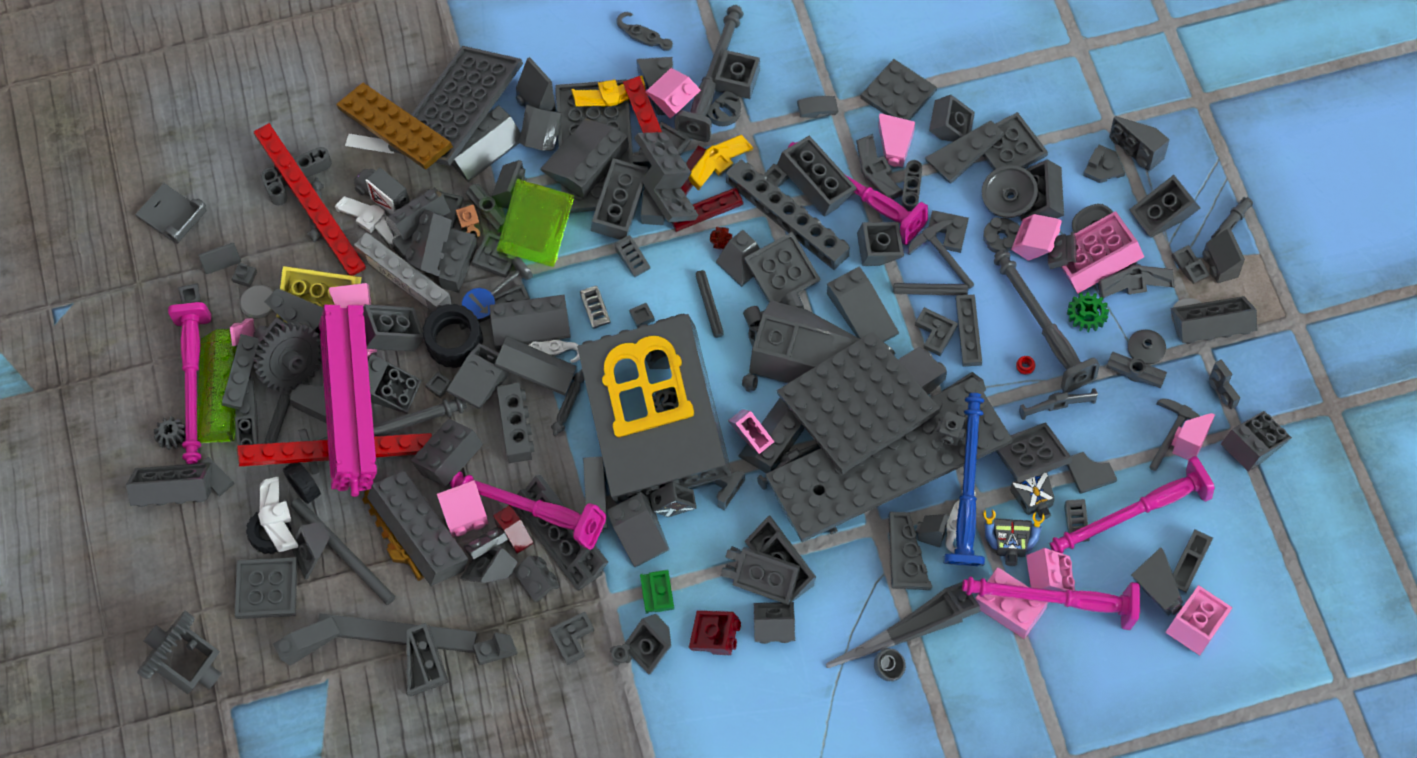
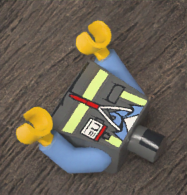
[982,509,1045,566]

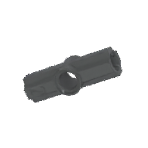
[466,184,511,233]
[1106,352,1167,388]

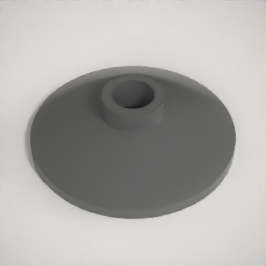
[1128,329,1166,365]

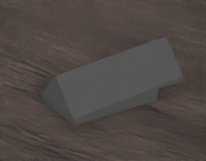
[744,515,816,603]

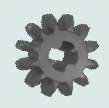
[154,416,186,450]

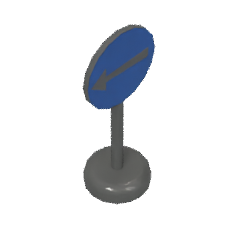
[462,257,533,320]

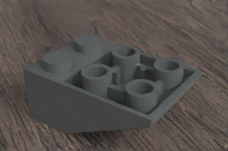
[1109,116,1170,171]
[446,343,509,409]
[368,354,422,414]
[1221,411,1292,472]

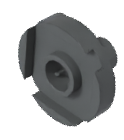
[983,217,1020,253]

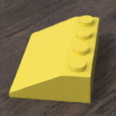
[276,266,362,324]

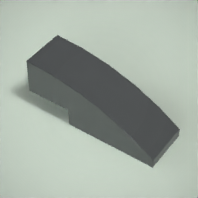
[1173,529,1213,592]

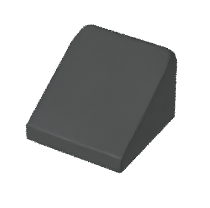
[178,283,201,304]

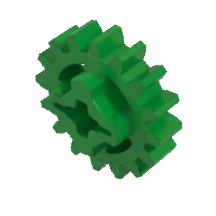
[1067,292,1109,332]

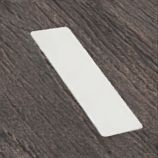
[345,134,394,154]

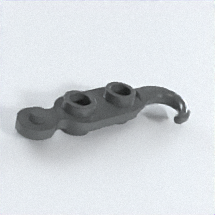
[616,12,673,51]

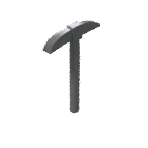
[909,220,974,289]
[1149,398,1200,471]

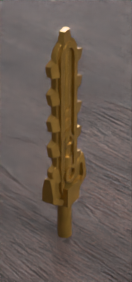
[362,489,424,581]

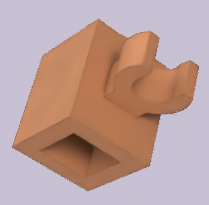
[455,204,480,237]

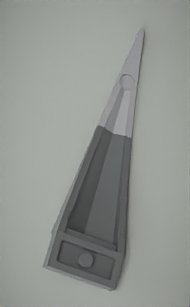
[826,581,981,668]

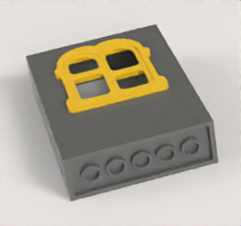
[577,314,732,504]

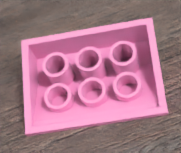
[1061,211,1144,294]

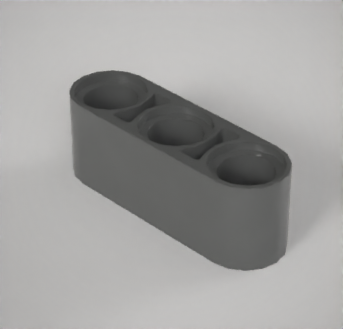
[902,160,922,211]

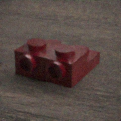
[689,610,741,655]

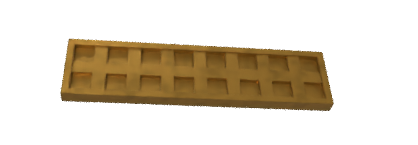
[336,82,453,170]

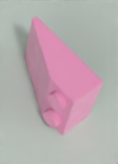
[437,481,489,537]
[1165,585,1232,656]

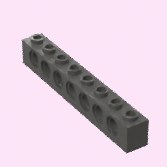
[726,159,850,270]

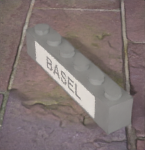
[354,232,452,311]

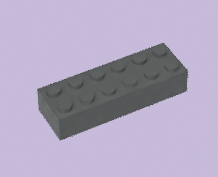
[367,471,468,586]

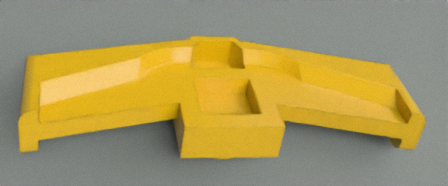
[571,75,646,107]
[689,134,754,190]

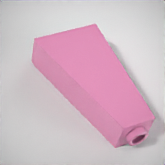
[329,283,377,357]

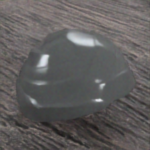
[874,648,906,682]

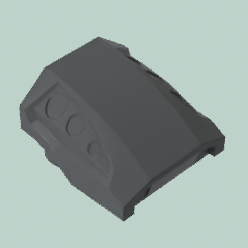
[518,104,562,151]

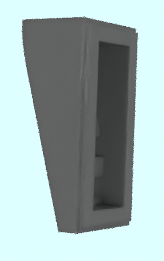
[614,235,651,277]
[580,286,611,329]
[1064,499,1090,542]

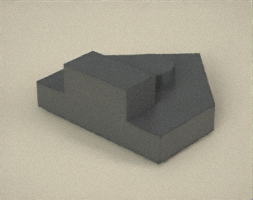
[1083,144,1125,183]

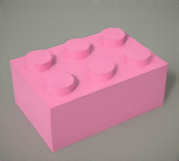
[975,567,1048,639]

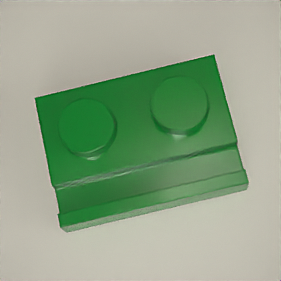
[640,570,674,614]

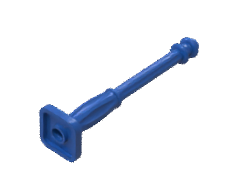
[943,393,985,567]

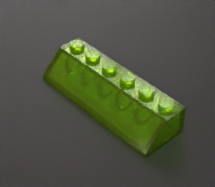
[197,329,237,443]

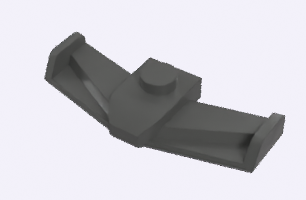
[856,134,903,200]
[1098,264,1175,298]
[1019,388,1098,420]
[757,443,821,489]

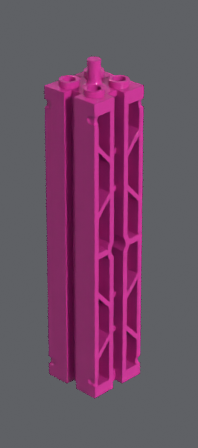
[319,305,377,497]

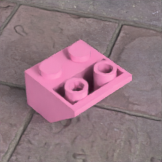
[1011,214,1062,261]
[1026,548,1075,592]

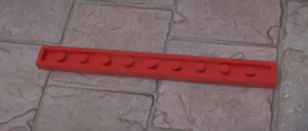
[253,123,366,276]
[237,433,432,467]

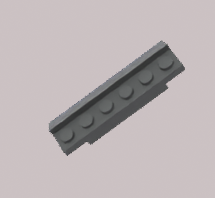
[513,475,608,590]

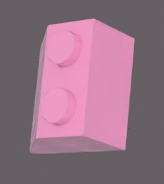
[646,68,701,119]
[1171,413,1215,460]

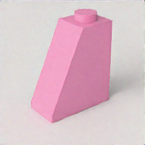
[878,113,915,167]
[728,409,774,454]

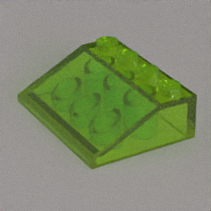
[496,179,574,267]

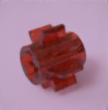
[710,227,733,249]

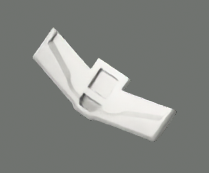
[335,196,398,248]
[258,477,298,552]

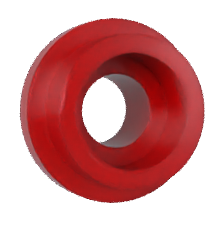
[1016,356,1035,375]

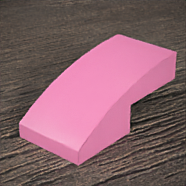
[230,318,255,346]

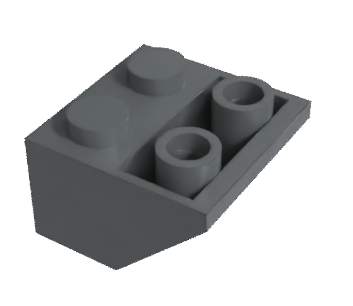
[491,160,527,210]

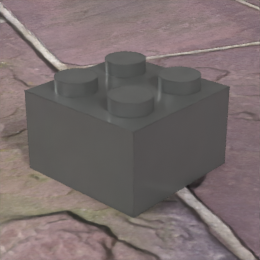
[715,50,760,99]

